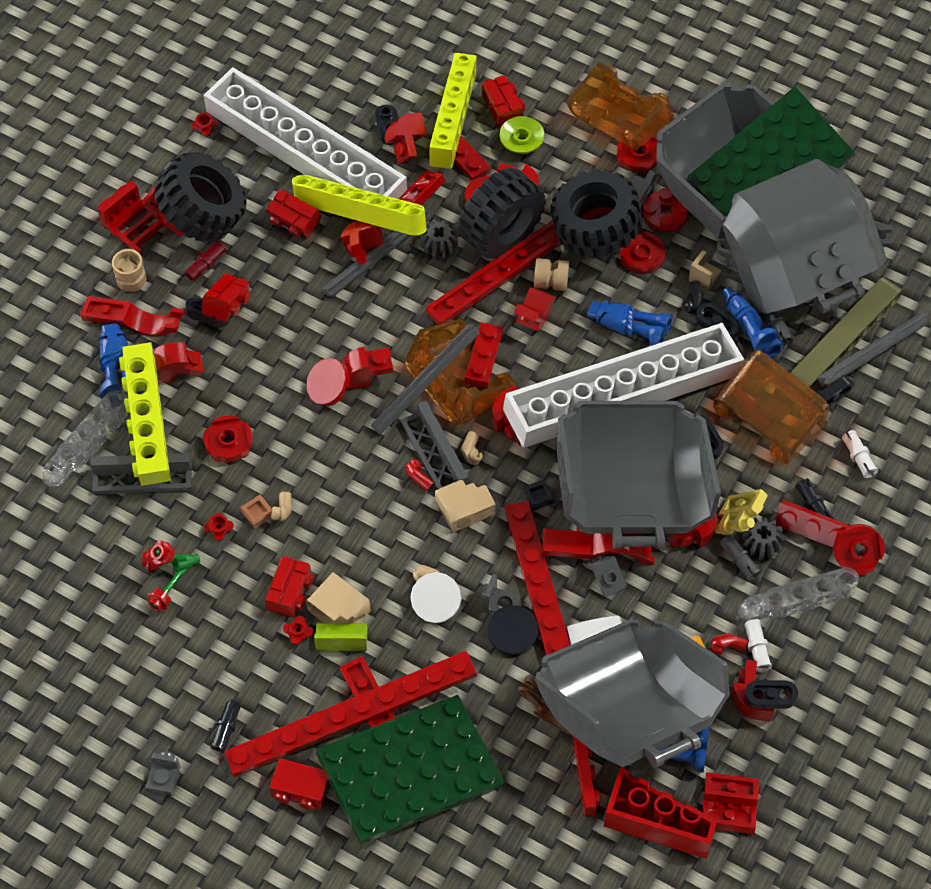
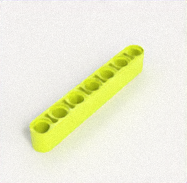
[292,175,427,236]

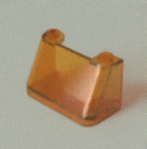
[406,318,517,425]
[713,350,829,465]

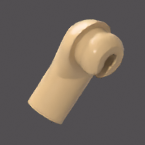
[461,431,483,465]
[271,492,292,522]

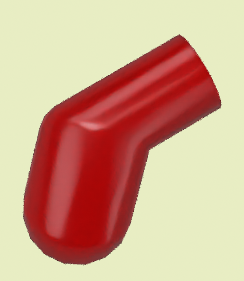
[405,459,434,491]
[710,633,749,654]

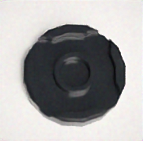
[488,605,538,656]

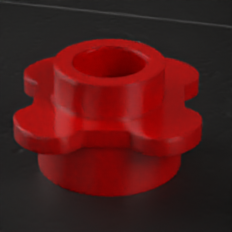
[191,113,218,136]
[204,513,234,541]
[283,616,313,645]

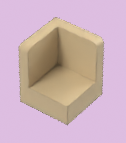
[689,250,721,292]

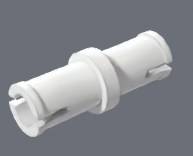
[842,430,878,478]
[744,619,772,672]

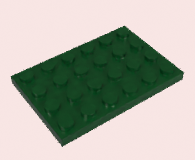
[688,86,855,217]
[316,695,505,845]

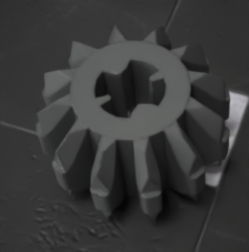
[420,219,458,258]
[741,516,784,560]

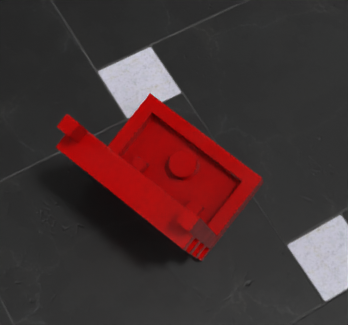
[97,180,170,253]

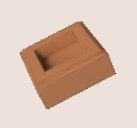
[240,494,272,529]

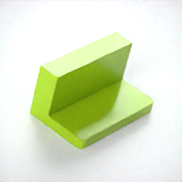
[314,623,368,651]

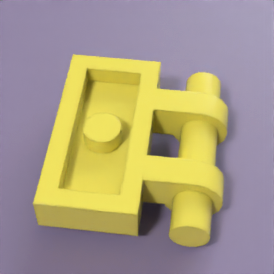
[715,489,768,535]

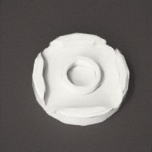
[411,572,462,624]

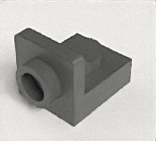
[146,752,181,796]

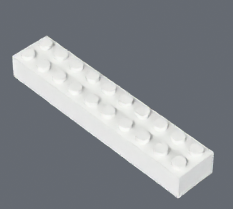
[204,67,407,199]
[503,323,744,448]

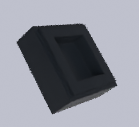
[522,479,555,511]

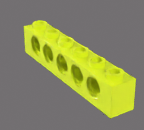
[429,53,477,169]
[119,342,171,486]

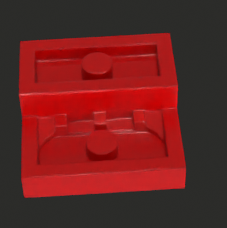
[702,772,759,835]

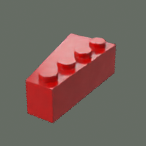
[603,767,717,859]

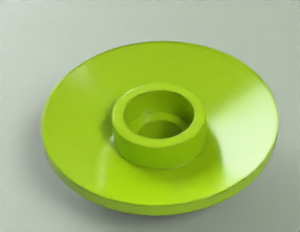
[500,116,544,154]

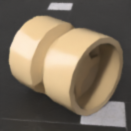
[112,249,147,292]
[534,258,569,291]

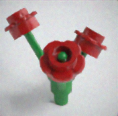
[142,540,200,611]

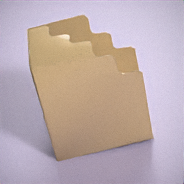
[435,480,496,533]
[306,572,371,623]

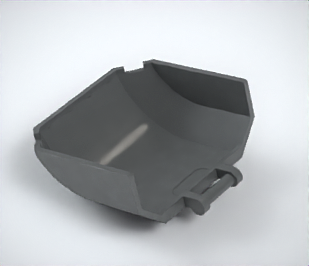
[657,83,775,238]
[722,159,887,314]
[557,401,721,549]
[535,620,730,768]

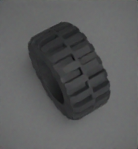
[155,152,247,242]
[459,168,546,259]
[550,169,643,258]

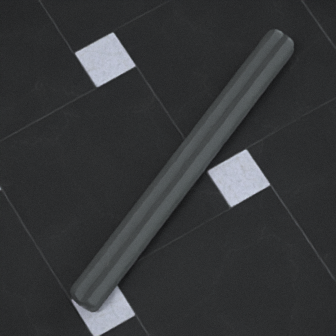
[323,210,431,297]
[818,314,928,387]
[371,324,479,434]

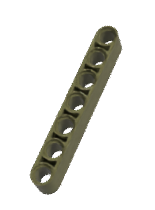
[786,277,903,398]

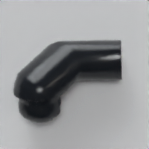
[685,281,704,314]

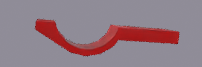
[80,296,185,337]
[542,528,654,565]

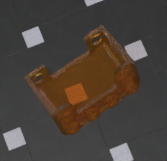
[566,62,675,150]

